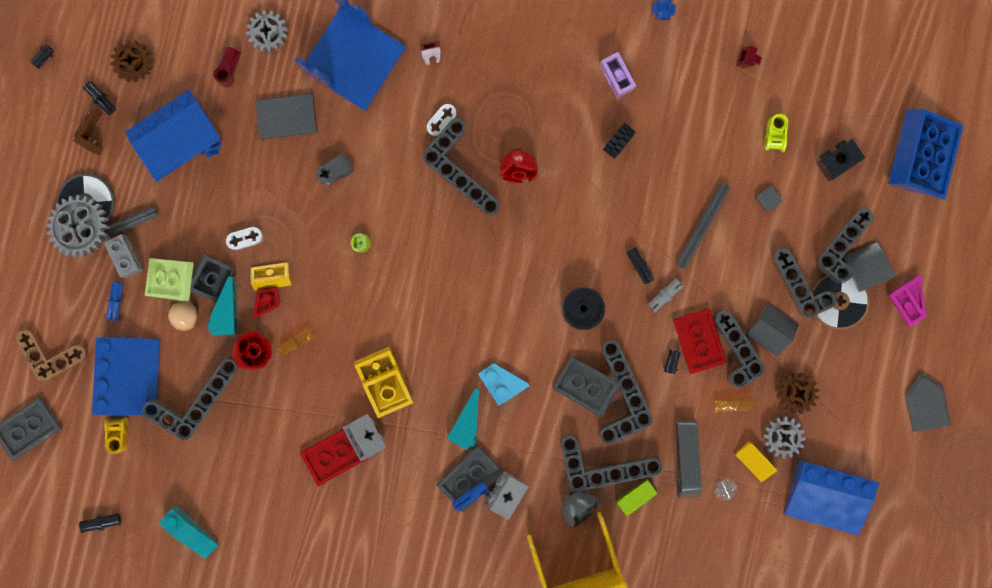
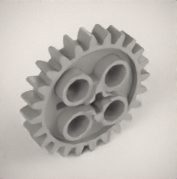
[46,195,110,258]

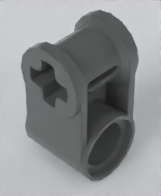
[316,153,355,185]

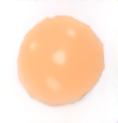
[168,301,198,331]

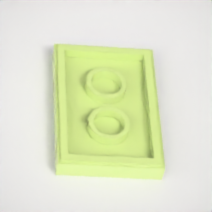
[145,258,194,301]

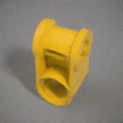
[104,417,129,454]

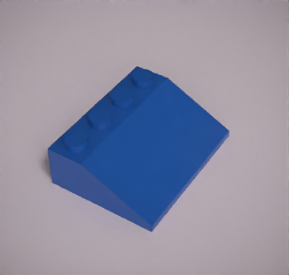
[125,89,221,182]
[888,109,963,199]
[92,337,160,416]
[784,459,879,535]

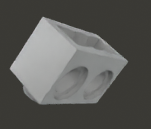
[104,234,144,278]

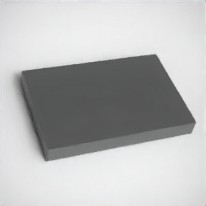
[255,94,317,140]
[553,356,621,418]
[0,397,63,461]
[437,445,504,513]

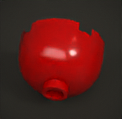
[500,148,538,184]
[232,332,272,371]

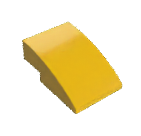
[354,346,413,418]

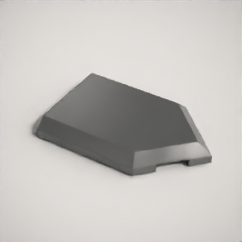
[905,372,951,432]

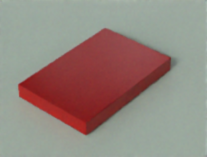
[672,308,727,374]
[300,429,369,486]

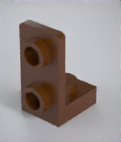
[73,108,103,155]

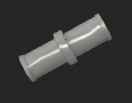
[647,278,684,313]

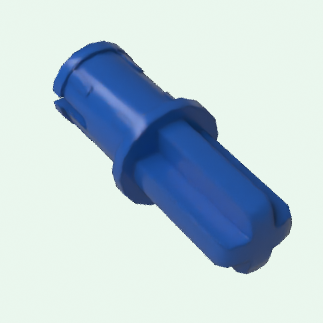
[105,282,123,321]
[452,481,489,511]

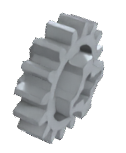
[246,10,288,53]
[762,416,806,459]

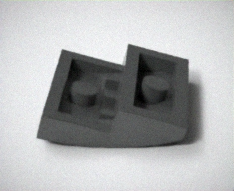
[842,243,896,292]

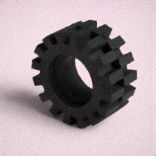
[603,122,636,159]

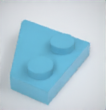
[478,363,530,406]

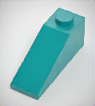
[208,276,238,335]
[447,387,479,450]
[159,505,219,559]

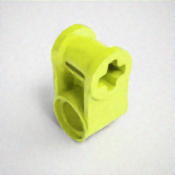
[764,114,788,152]

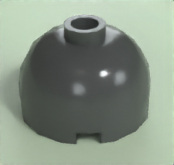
[561,491,600,529]

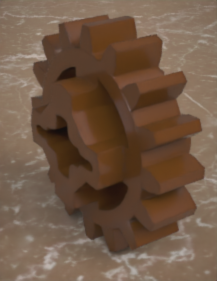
[110,40,154,83]
[776,372,820,414]

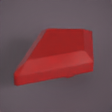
[253,287,280,319]

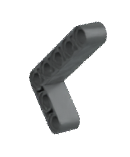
[423,118,499,216]
[599,340,653,444]
[142,357,238,440]
[560,434,662,491]

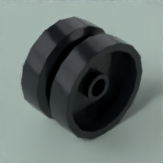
[561,288,605,330]

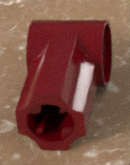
[213,47,241,87]

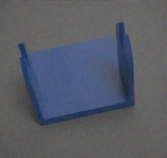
[294,0,406,112]

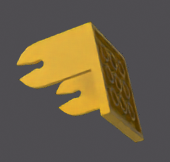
[527,512,627,588]

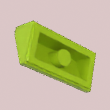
[616,478,657,516]

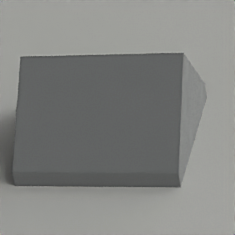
[190,254,236,302]
[745,303,799,356]

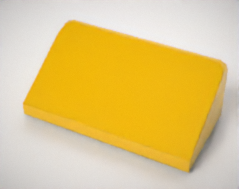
[250,262,291,291]
[735,441,777,482]

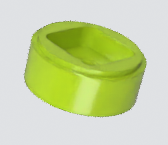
[351,233,371,252]

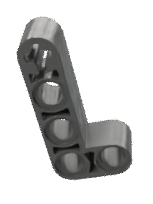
[816,208,874,284]
[772,248,837,318]
[713,311,765,387]
[676,419,702,498]

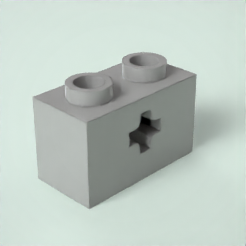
[342,414,386,461]
[485,471,528,520]

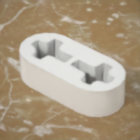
[427,104,457,137]
[226,227,263,250]

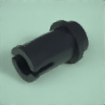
[30,44,54,69]
[663,349,681,375]

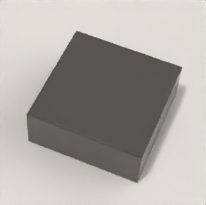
[755,186,783,213]

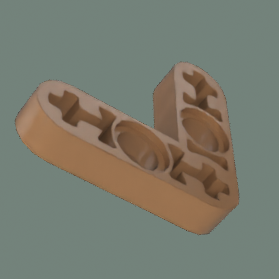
[16,330,88,381]

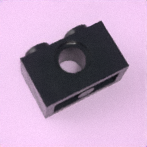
[816,139,865,181]

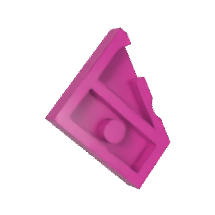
[888,275,927,327]

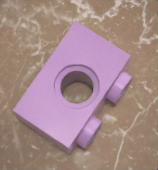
[599,52,636,99]

